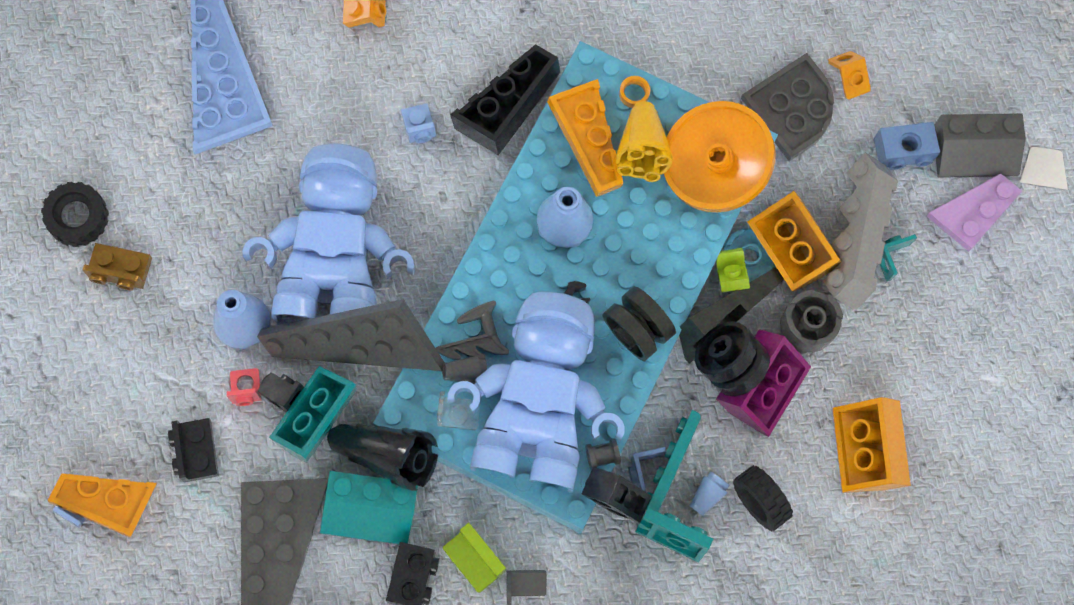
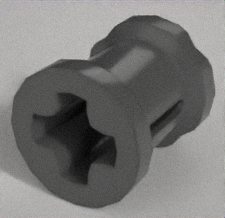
[585,438,621,471]

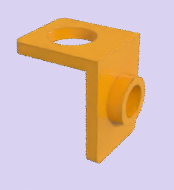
[828,51,871,99]

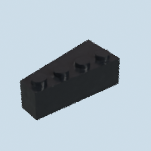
[450,44,560,156]

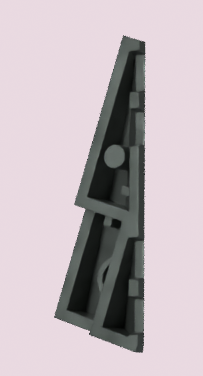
[679,267,784,364]

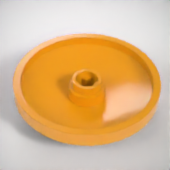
[664,101,776,212]

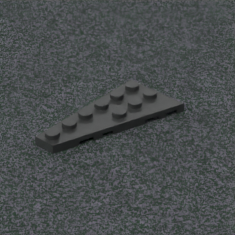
[257,299,445,371]
[241,478,328,605]

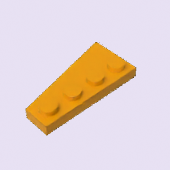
[547,79,623,197]

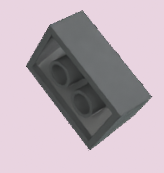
[934,113,1026,178]

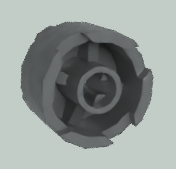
[780,290,843,353]

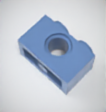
[874,122,940,170]

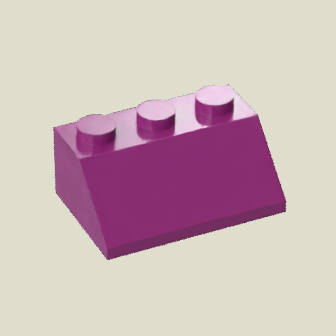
[716,329,811,437]

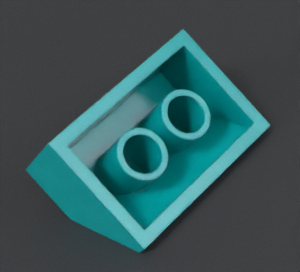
[269,366,356,463]
[320,471,418,545]

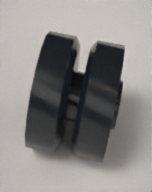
[694,322,770,397]

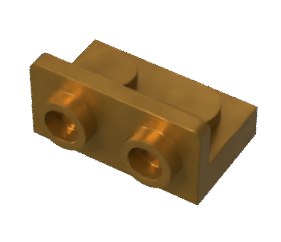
[82,243,152,291]

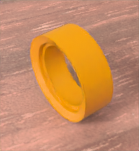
[619,76,650,108]

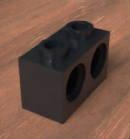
[581,467,652,523]
[386,542,440,605]

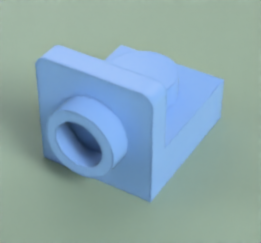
[401,103,436,143]

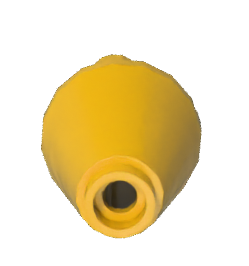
[616,101,673,182]

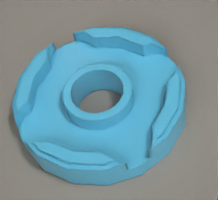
[723,228,776,283]

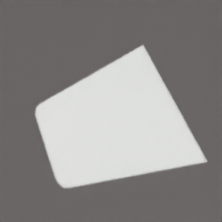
[1020,147,1068,190]

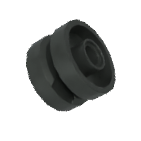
[602,286,676,362]

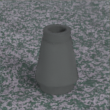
[442,356,487,384]

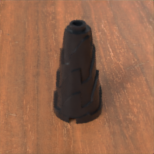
[327,424,438,491]

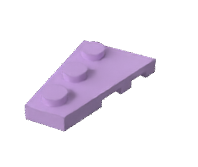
[926,174,1022,252]

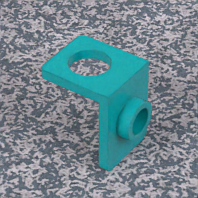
[879,234,917,281]

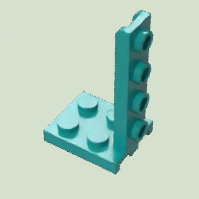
[635,410,713,563]

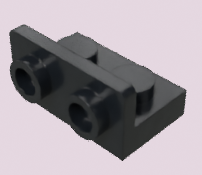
[168,418,219,483]

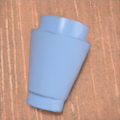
[689,472,730,516]

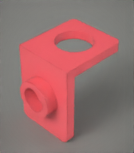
[226,368,262,406]

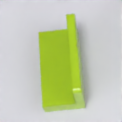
[443,522,506,593]

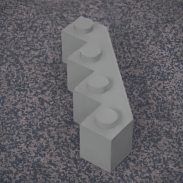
[823,152,898,310]

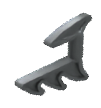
[436,301,509,360]

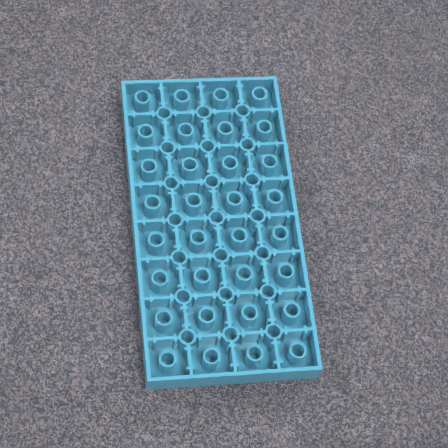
[373,41,778,534]

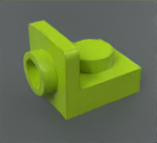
[716,248,750,292]

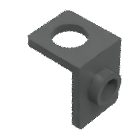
[506,570,547,605]

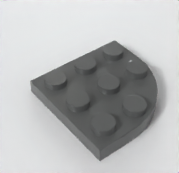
[741,53,834,161]

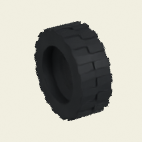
[41,182,109,247]
[733,465,793,532]

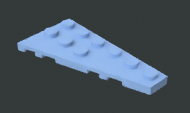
[191,0,273,155]

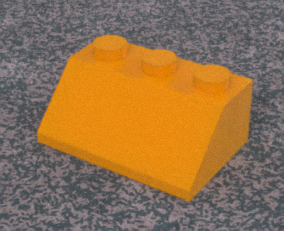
[747,191,842,292]
[833,397,911,493]

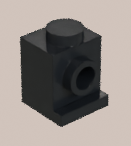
[258,372,304,412]

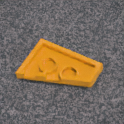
[48,473,157,538]

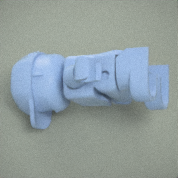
[242,143,415,324]
[448,291,625,493]

